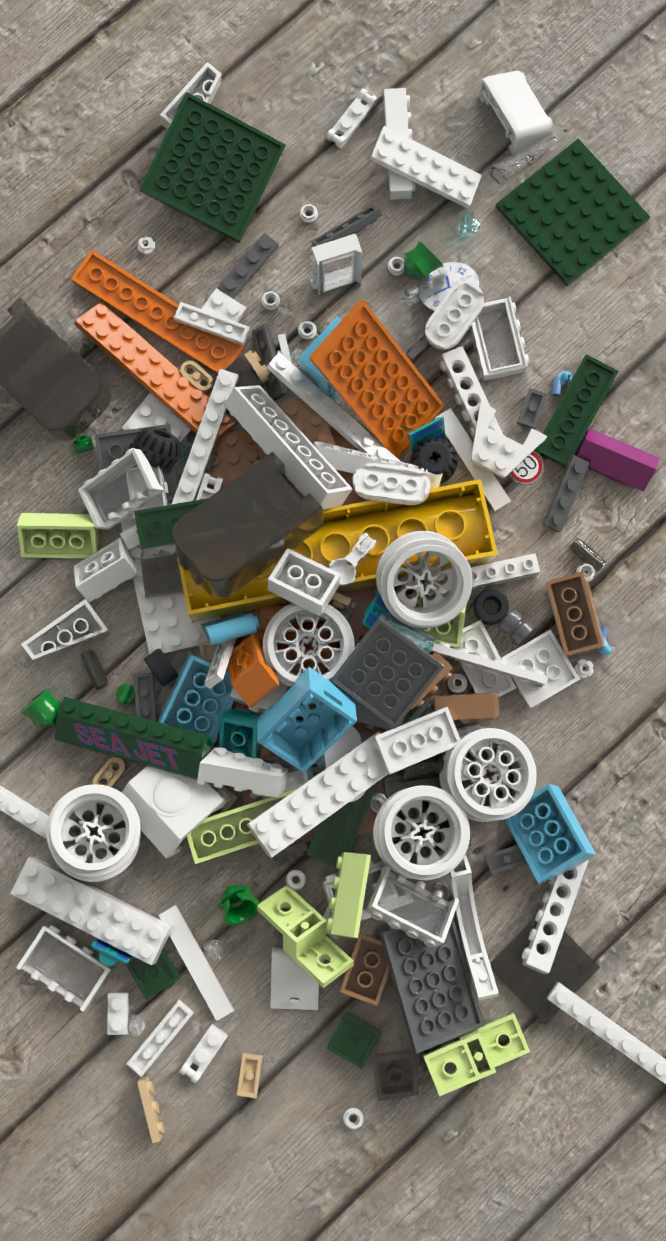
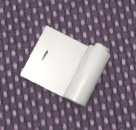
[270,947,324,1010]

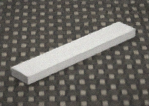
[434,408,511,512]
[158,905,234,1021]

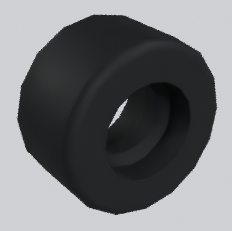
[473,589,509,625]
[144,648,179,686]

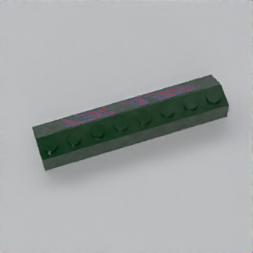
[55,697,213,780]

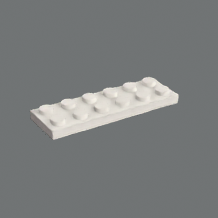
[370,126,482,209]

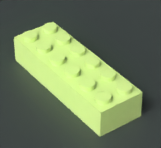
[187,789,296,864]

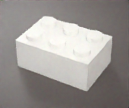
[268,548,341,617]

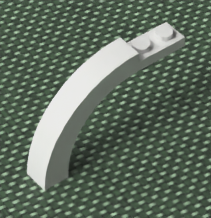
[448,855,499,1001]

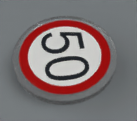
[508,451,544,485]

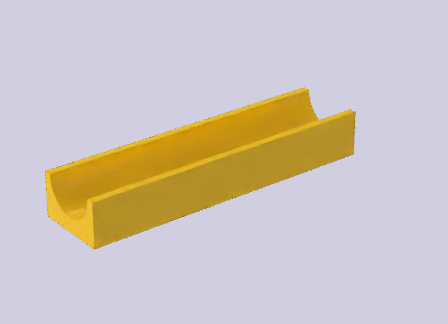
[174,479,498,622]

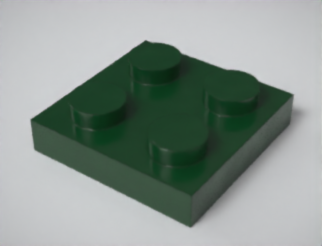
[126,947,181,1000]
[327,1012,381,1069]

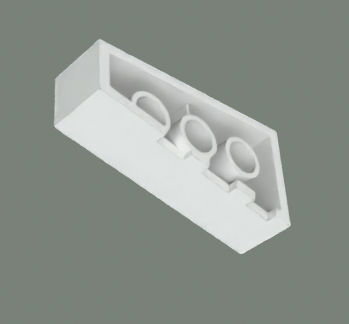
[21,599,109,660]
[197,747,289,798]

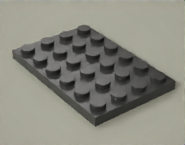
[379,910,485,1054]

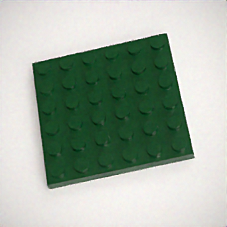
[139,92,286,243]
[495,138,650,286]

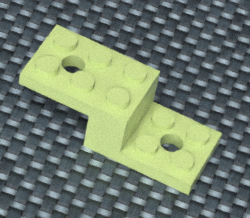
[257,885,354,988]
[423,1013,530,1096]

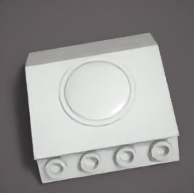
[122,766,232,859]

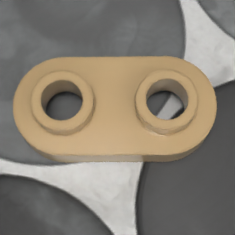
[244,350,270,383]
[180,361,214,393]
[93,757,126,788]

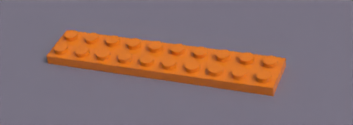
[71,249,245,375]
[75,302,237,441]

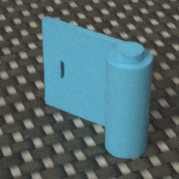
[201,612,260,646]

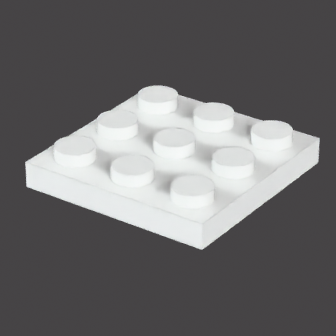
[122,393,192,445]
[501,630,580,708]

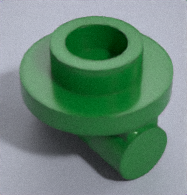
[73,435,95,453]
[116,683,135,704]

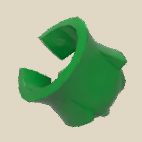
[404,241,444,279]
[20,688,62,728]
[218,885,259,926]

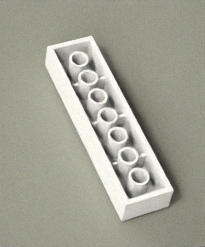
[224,385,352,511]
[246,732,388,858]
[10,857,173,965]

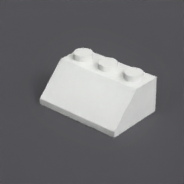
[74,537,137,602]

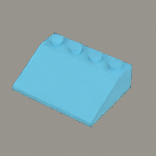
[157,652,234,745]
[505,784,596,884]

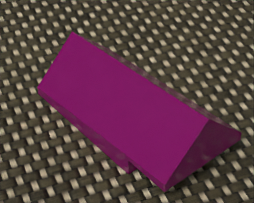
[576,428,659,492]

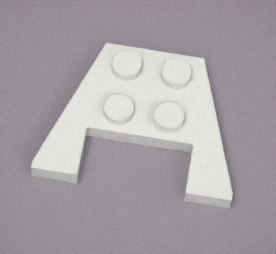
[471,402,547,478]

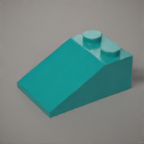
[219,708,263,759]

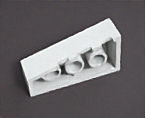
[160,62,221,130]

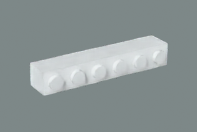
[383,88,415,200]

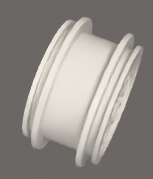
[376,531,473,628]
[263,603,354,687]
[439,728,536,822]
[46,785,141,882]
[373,786,470,880]

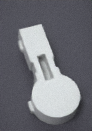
[329,533,377,586]

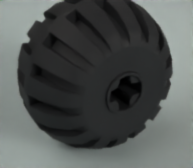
[133,427,181,469]
[410,438,458,484]

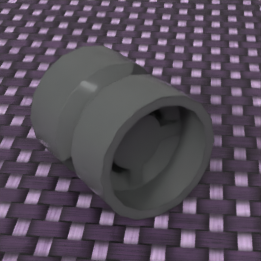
[498,609,535,645]

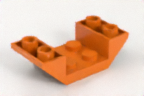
[227,628,279,708]

